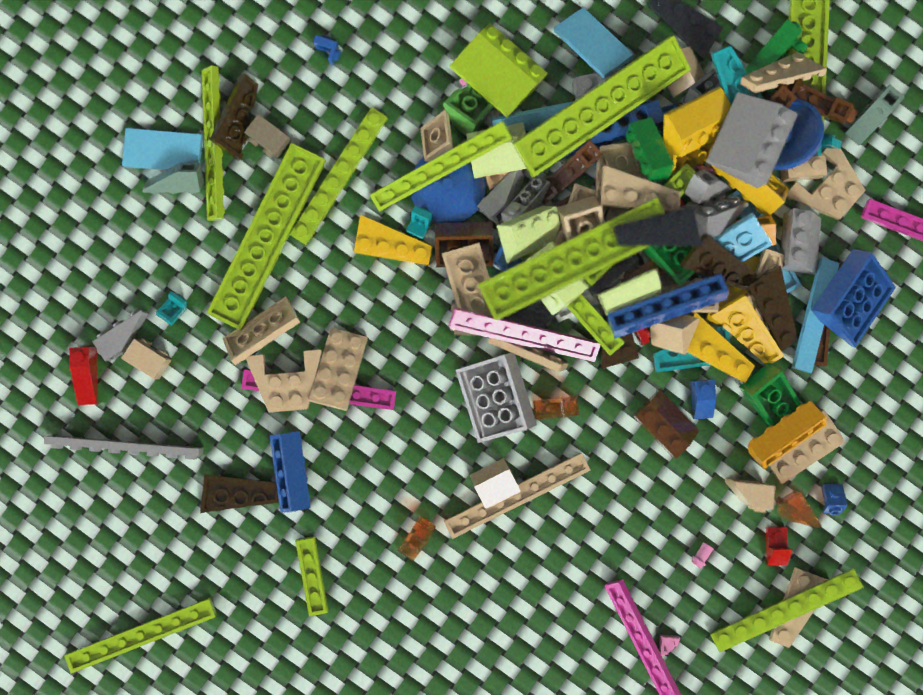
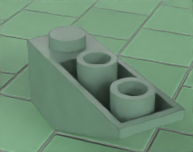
[844,84,905,146]
[142,162,204,194]

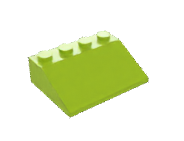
[449,23,547,118]

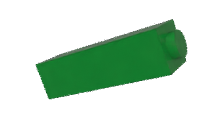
[745,19,808,92]

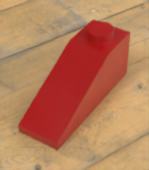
[69,347,98,405]

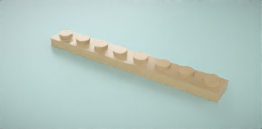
[444,453,590,539]

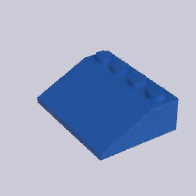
[811,249,896,348]

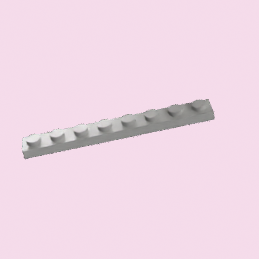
[44,435,204,460]

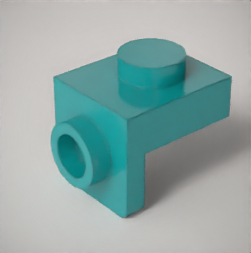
[814,134,842,156]
[406,206,432,239]
[156,291,187,326]

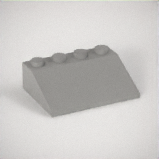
[706,93,798,188]
[456,353,537,443]

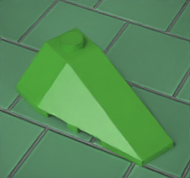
[443,84,494,135]

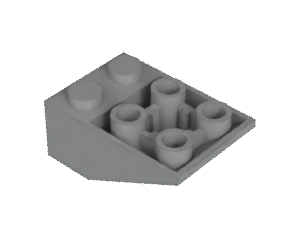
[679,193,748,238]

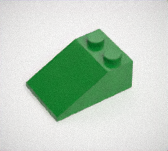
[643,246,695,286]
[739,363,801,427]

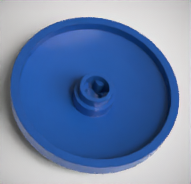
[773,99,824,170]
[411,157,486,223]

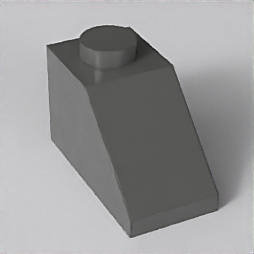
[683,68,721,104]

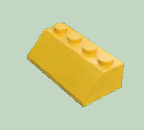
[663,86,731,158]
[711,165,789,216]

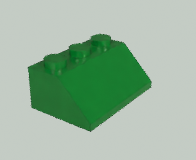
[626,117,675,186]

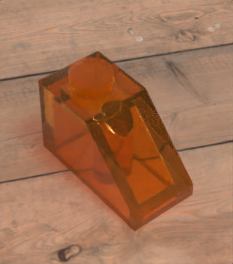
[533,396,579,420]
[775,491,822,528]
[397,516,436,561]

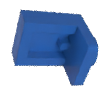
[313,35,341,66]
[821,484,848,515]

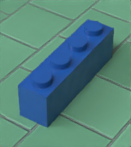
[270,431,311,513]

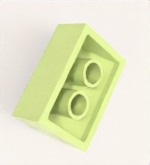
[466,123,527,179]
[497,206,561,263]
[525,241,589,315]
[597,270,662,316]

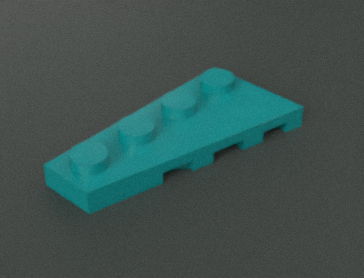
[711,46,764,105]
[653,326,730,372]

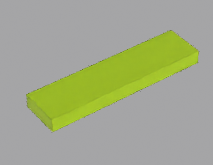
[295,536,329,616]

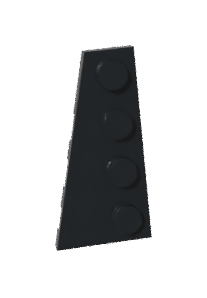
[648,0,724,61]
[613,207,703,247]

